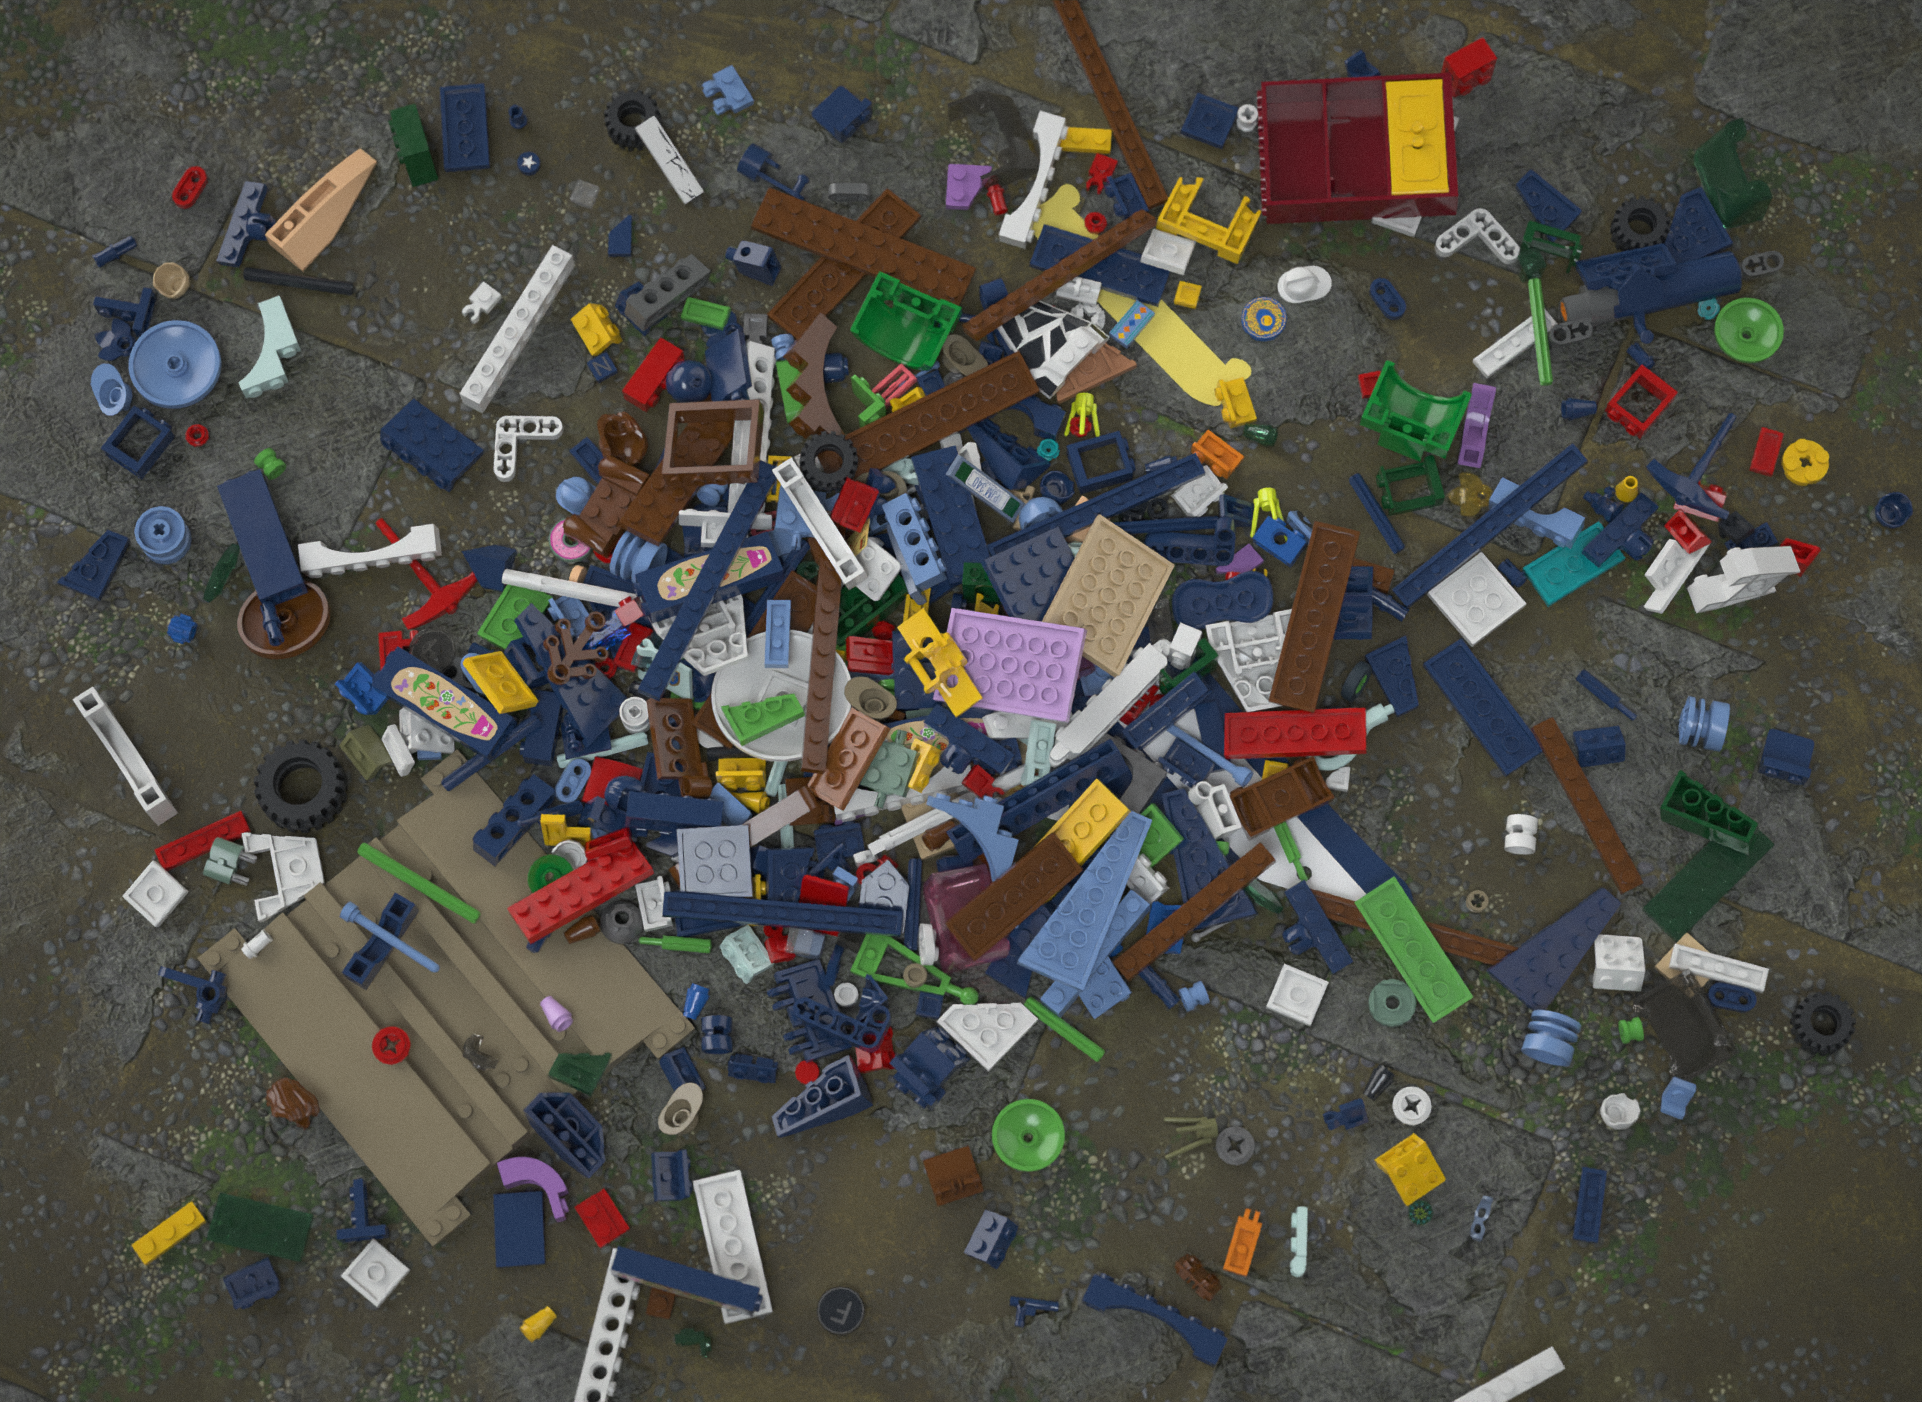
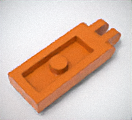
[1223,1208,1262,1277]

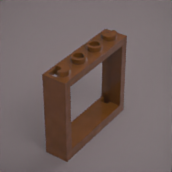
[662,399,764,487]

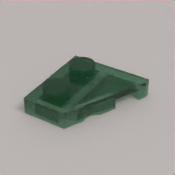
[548,1053,612,1097]

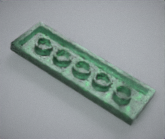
[1642,830,1775,943]

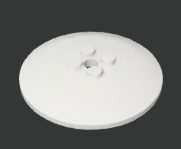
[711,630,852,762]

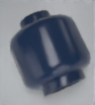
[823,353,849,383]

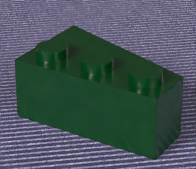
[388,104,438,187]

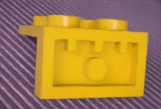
[716,758,766,791]
[1375,1133,1446,1206]

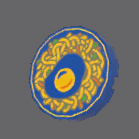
[1241,297,1287,342]

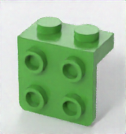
[851,375,887,428]

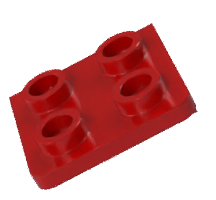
[799,875,849,937]

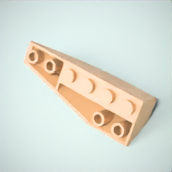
[265,148,377,271]

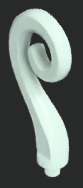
[1305,703,1395,771]

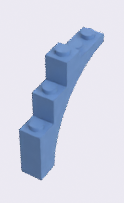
[926,793,1019,928]

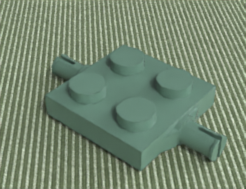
[860,729,920,809]

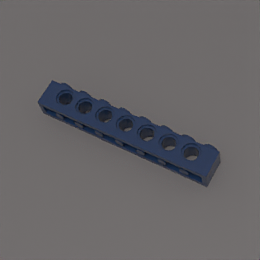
[946,738,1129,864]

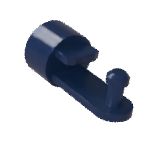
[737,143,809,201]

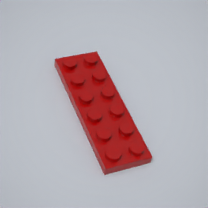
[1224,708,1367,759]
[507,841,654,944]

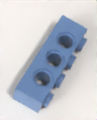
[882,493,947,591]

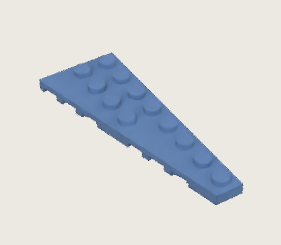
[1017,811,1152,992]

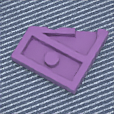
[946,164,992,210]

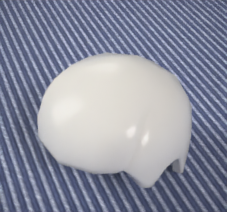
[552,840,587,870]
[1600,1093,1640,1129]

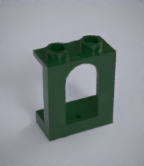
[1518,220,1583,274]
[1375,455,1445,516]
[962,562,1002,605]
[1158,637,1219,695]

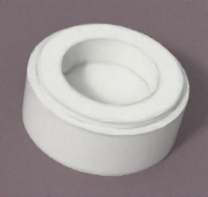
[834,983,858,1008]

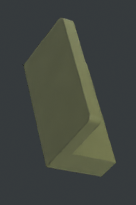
[339,725,393,781]

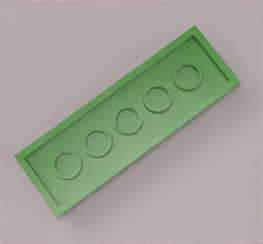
[1354,877,1473,1023]

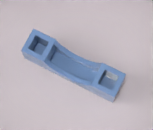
[1489,477,1585,549]

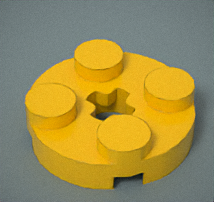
[1781,439,1829,486]

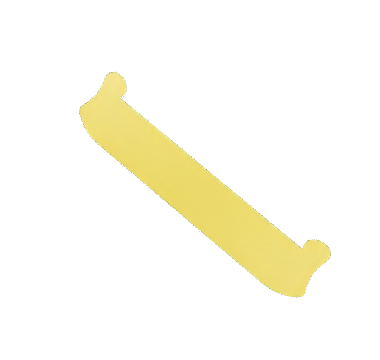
[1032,184,1251,406]

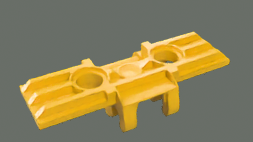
[897,608,983,717]

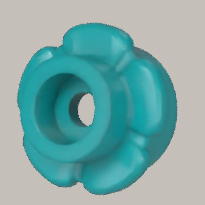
[1697,298,1720,320]
[1037,439,1060,461]

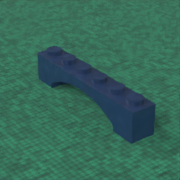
[1082,1273,1228,1368]

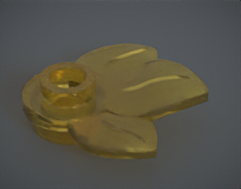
[1447,473,1493,517]

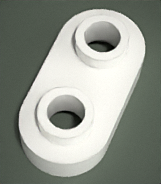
[918,924,939,966]

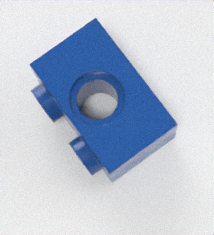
[1252,516,1307,568]

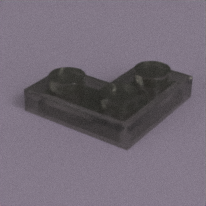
[1143,598,1174,645]

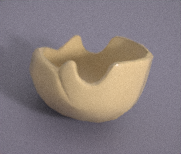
[153,262,190,299]

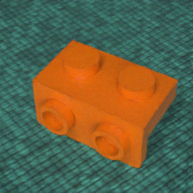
[1191,430,1244,479]

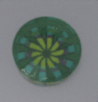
[1408,1200,1433,1226]

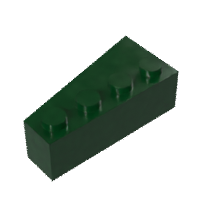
[1660,770,1759,855]

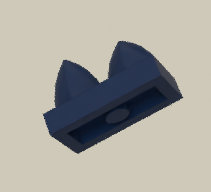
[865,468,896,520]

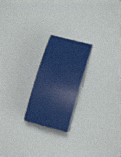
[1725,522,1779,550]

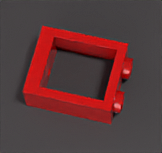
[1605,365,1678,439]

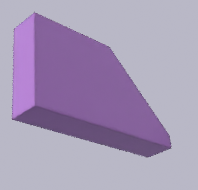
[1216,544,1264,574]

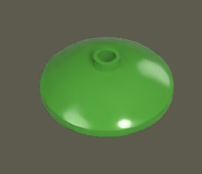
[1714,298,1784,363]
[992,1099,1065,1172]

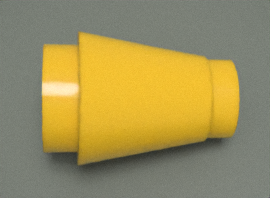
[1615,476,1638,502]
[520,1307,556,1342]

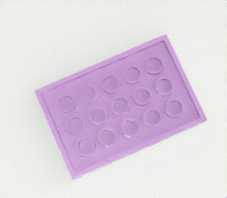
[933,608,1087,723]

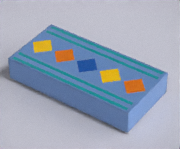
[1109,300,1155,349]

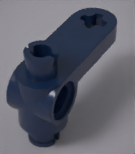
[157,966,227,1024]

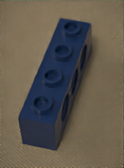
[472,774,556,867]

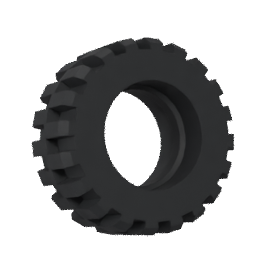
[254,739,348,833]

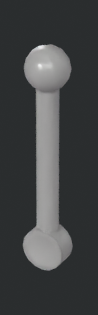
[1191,921,1233,942]

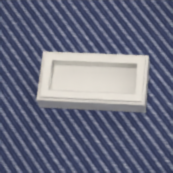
[382,724,415,777]

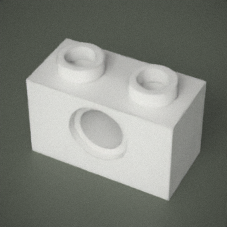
[1168,623,1202,670]

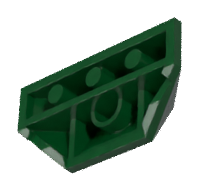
[836,574,908,647]

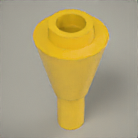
[728,791,770,814]

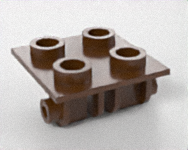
[785,777,835,826]
[923,1145,984,1206]
[1174,1254,1223,1301]

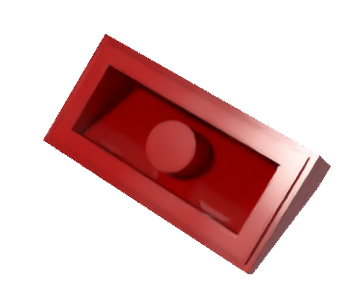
[1664,509,1712,554]

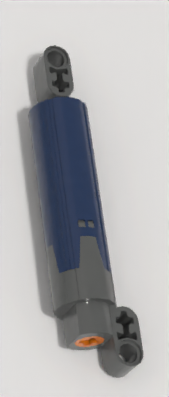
[1547,251,1784,348]

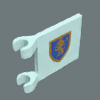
[637,639,693,700]

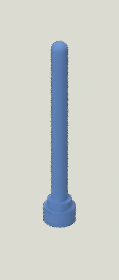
[1167,725,1253,787]
[340,901,440,973]

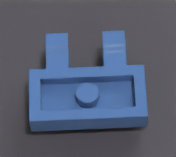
[702,65,754,116]

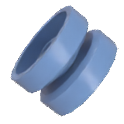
[134,506,192,564]

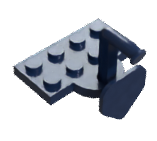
[1575,243,1677,344]

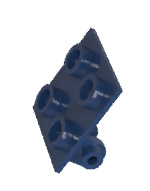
[560,712,612,760]

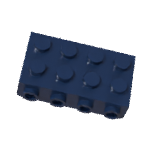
[380,398,484,492]

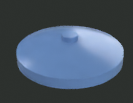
[129,320,221,409]

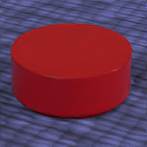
[795,1060,819,1085]

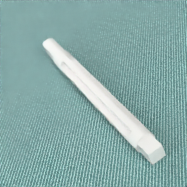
[502,569,643,607]
[867,764,1025,856]

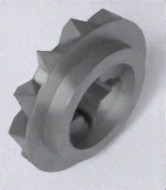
[1216,1126,1255,1166]

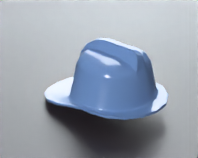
[91,364,133,416]
[556,477,596,515]

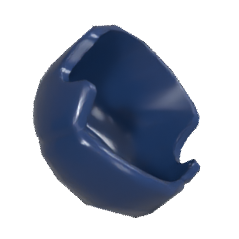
[1040,471,1075,505]
[1875,492,1913,529]

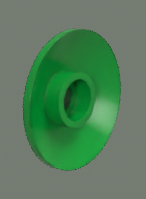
[527,854,573,893]

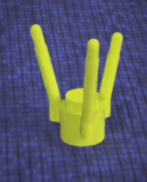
[1064,393,1100,437]
[1250,488,1287,542]

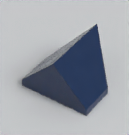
[462,545,517,592]
[856,974,889,1023]

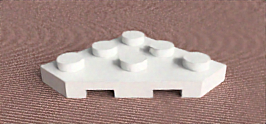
[937,1003,1038,1072]

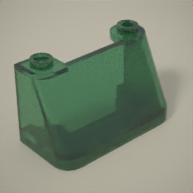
[1693,118,1773,229]

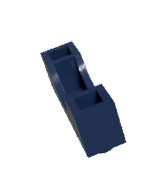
[989,396,1066,441]
[342,892,419,990]

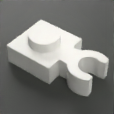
[462,282,502,324]

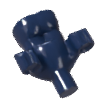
[1583,486,1624,523]

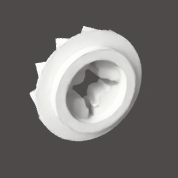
[1071,302,1105,330]
[1392,1087,1431,1126]

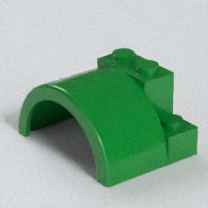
[850,271,962,371]
[1359,360,1472,462]

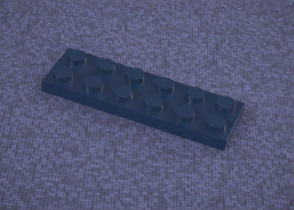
[1030,224,1171,307]
[911,445,990,587]
[1423,638,1543,777]

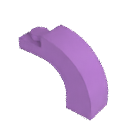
[1458,383,1496,468]
[497,1157,569,1222]

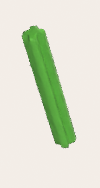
[1024,997,1105,1062]

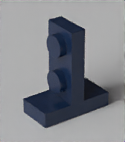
[93,287,157,337]
[577,796,638,843]
[336,1179,389,1243]

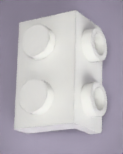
[1171,466,1228,517]
[1127,854,1169,906]
[635,876,673,932]

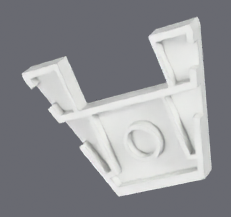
[242,833,325,923]

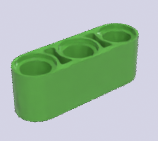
[776,359,802,423]

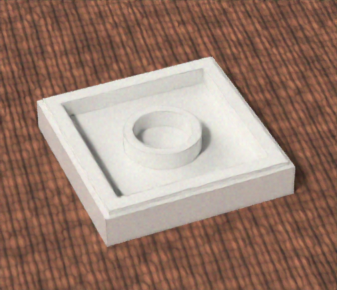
[1141,229,1196,275]
[122,861,189,927]
[1266,964,1329,1027]
[341,1239,411,1308]

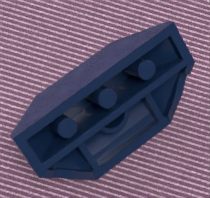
[523,1092,605,1179]

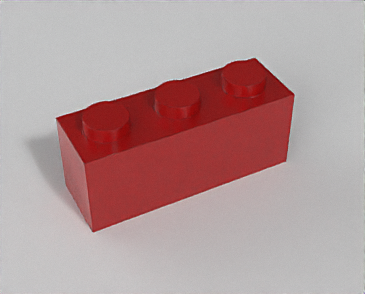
[622,337,685,413]

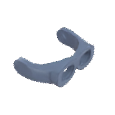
[1470,1196,1493,1242]

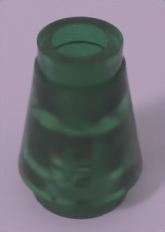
[1243,423,1278,447]

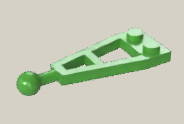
[850,934,979,1005]

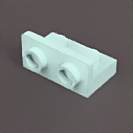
[720,925,775,984]

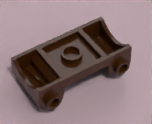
[563,455,650,558]
[1229,756,1335,841]

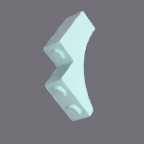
[239,296,301,398]

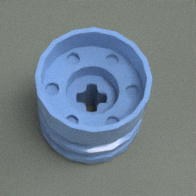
[610,531,668,584]
[1678,696,1730,752]
[1521,1010,1581,1066]

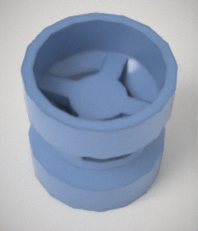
[771,334,794,361]
[697,484,728,507]
[1178,981,1210,1012]

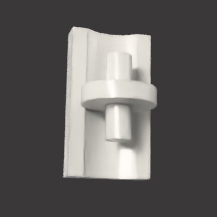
[1056,277,1102,306]

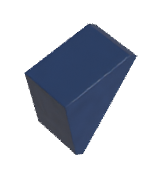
[1218,494,1254,527]

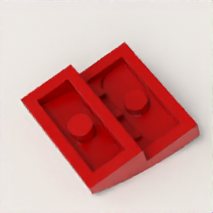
[582,757,643,806]

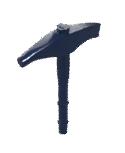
[1646,413,1737,520]

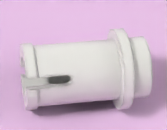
[241,929,273,959]

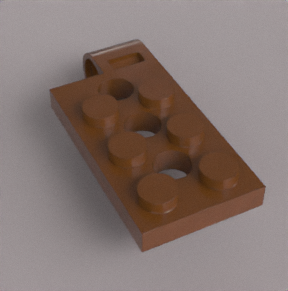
[646,698,712,799]

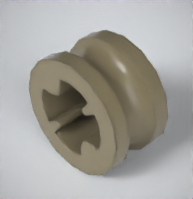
[1466,890,1489,913]

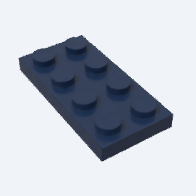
[440,83,490,172]

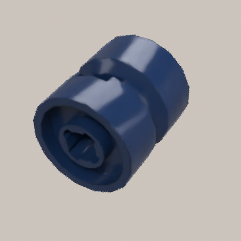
[702,1015,733,1054]

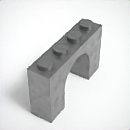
[1057,733,1167,814]

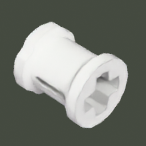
[1237,105,1258,132]

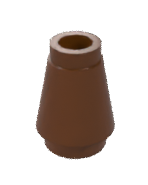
[922,820,956,851]
[563,915,600,945]

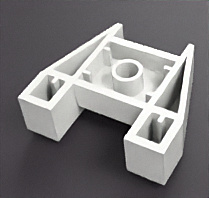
[1687,546,1800,613]

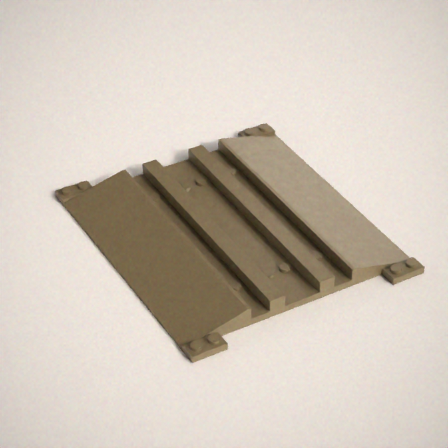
[197,749,695,1247]

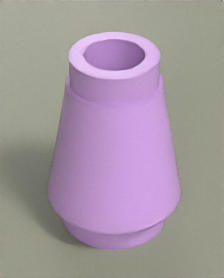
[540,996,573,1032]

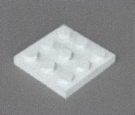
[1427,552,1526,647]

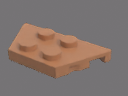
[1057,343,1137,404]

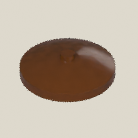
[237,579,330,659]

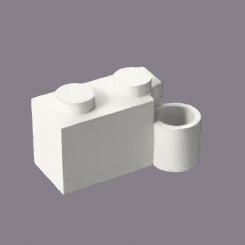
[1188,781,1242,840]

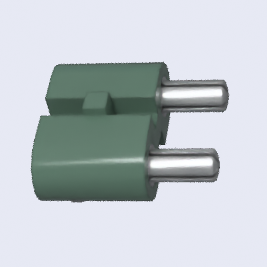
[203,837,257,886]

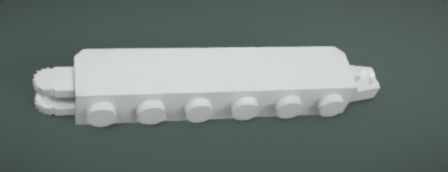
[1049,637,1171,768]

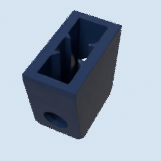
[725,240,782,286]

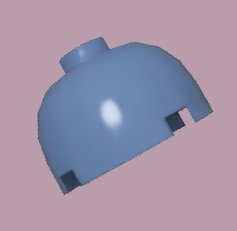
[1019,497,1063,530]

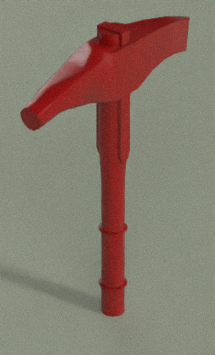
[375,518,478,630]

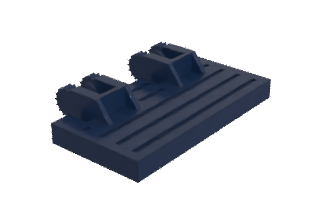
[767,959,852,1063]

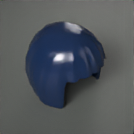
[604,776,643,815]

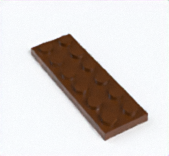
[944,833,1083,961]

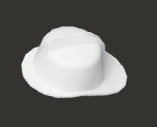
[1278,266,1332,303]

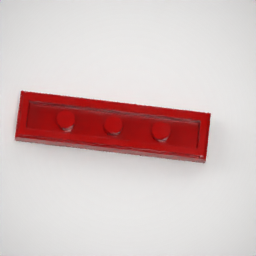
[154,811,251,871]

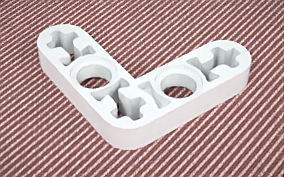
[1435,208,1520,264]
[494,416,564,482]

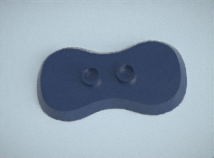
[1172,571,1273,630]

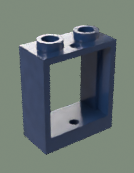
[101,406,175,480]
[1066,431,1136,495]
[504,637,549,689]

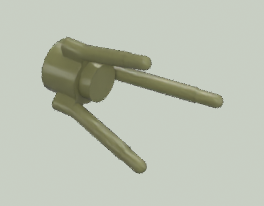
[1164,1117,1218,1159]

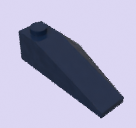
[967,418,1051,490]
[772,1055,873,1138]

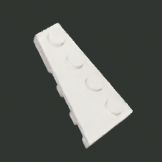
[982,712,1073,740]

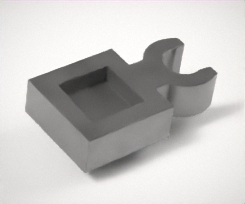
[743,314,768,344]

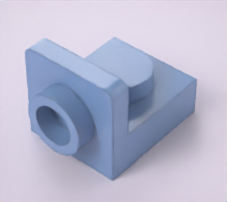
[833,866,859,903]
[1660,1077,1696,1119]

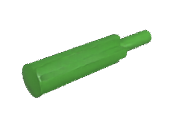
[1274,822,1308,882]
[639,935,712,954]

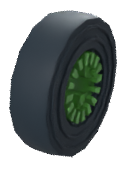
[1341,661,1372,702]

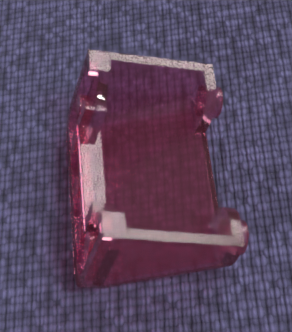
[923,864,1010,974]

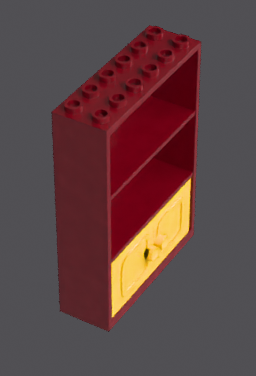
[1257,73,1458,224]

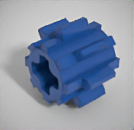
[167,614,197,644]

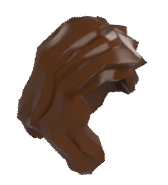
[597,411,648,466]
[265,1078,320,1131]

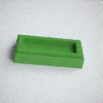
[681,297,731,330]

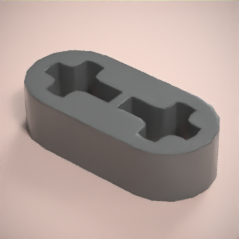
[828,183,871,202]

